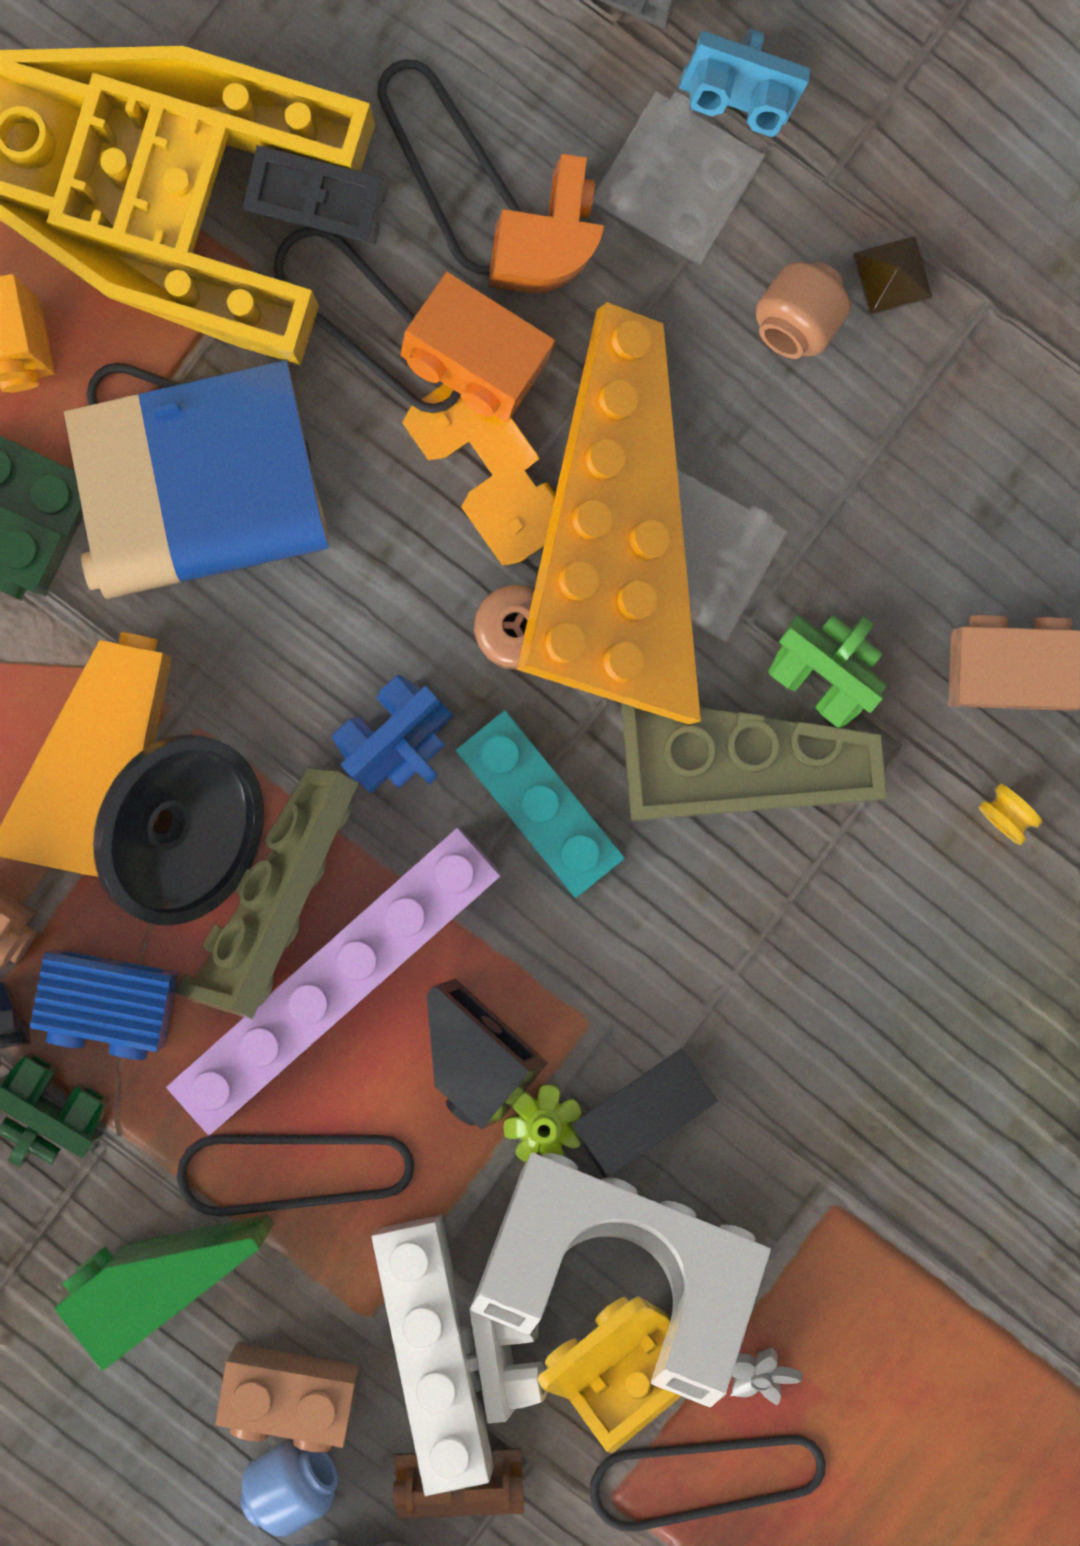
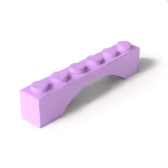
[166,827,502,1135]

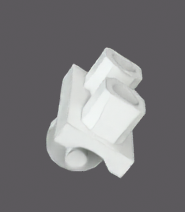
[460,1308,548,1424]

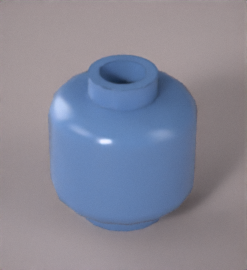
[240,1439,338,1537]

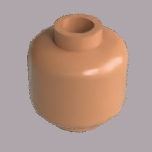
[755,262,851,359]
[474,585,534,670]

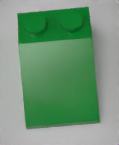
[53,1215,274,1371]

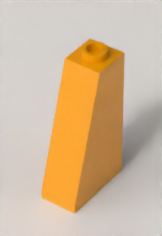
[0,632,173,877]

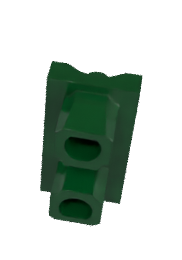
[0,1052,109,1168]

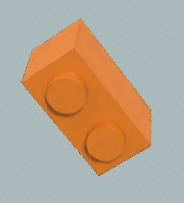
[400,271,555,423]

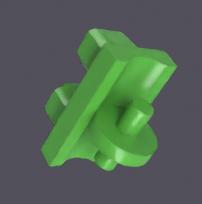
[769,615,887,728]

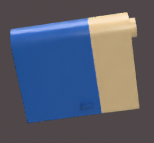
[64,360,330,600]

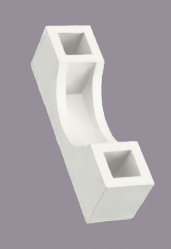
[371,1215,494,1496]

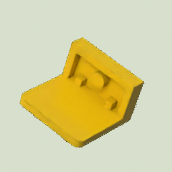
[537,1297,682,1453]

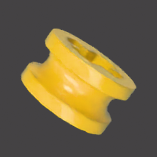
[978,784,1043,845]

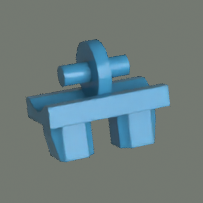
[679,28,811,137]

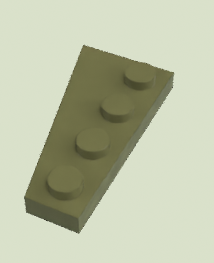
[621,703,887,821]
[174,768,358,1019]

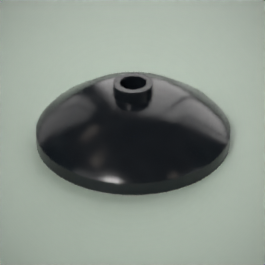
[93,734,264,925]

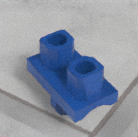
[332,675,454,794]

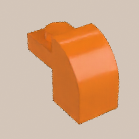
[488,154,604,293]

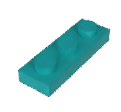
[456,710,625,898]

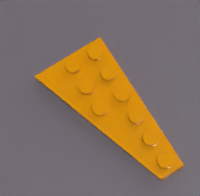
[517,302,701,725]

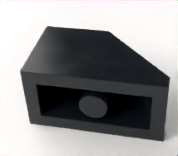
[426,979,548,1129]

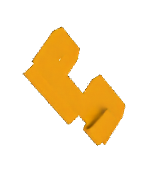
[402,384,556,566]

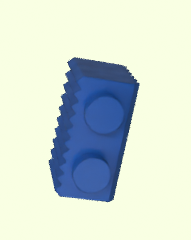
[30,949,179,1060]

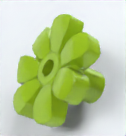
[503,1084,582,1162]

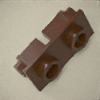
[393,1448,524,1519]

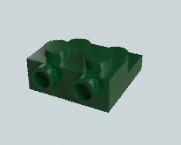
[0,436,83,600]

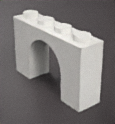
[469,1152,771,1407]

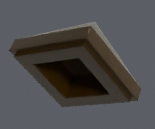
[853,236,932,315]

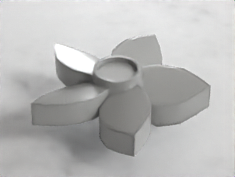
[731,1347,803,1406]

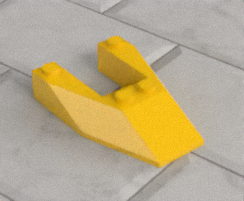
[0,46,375,366]

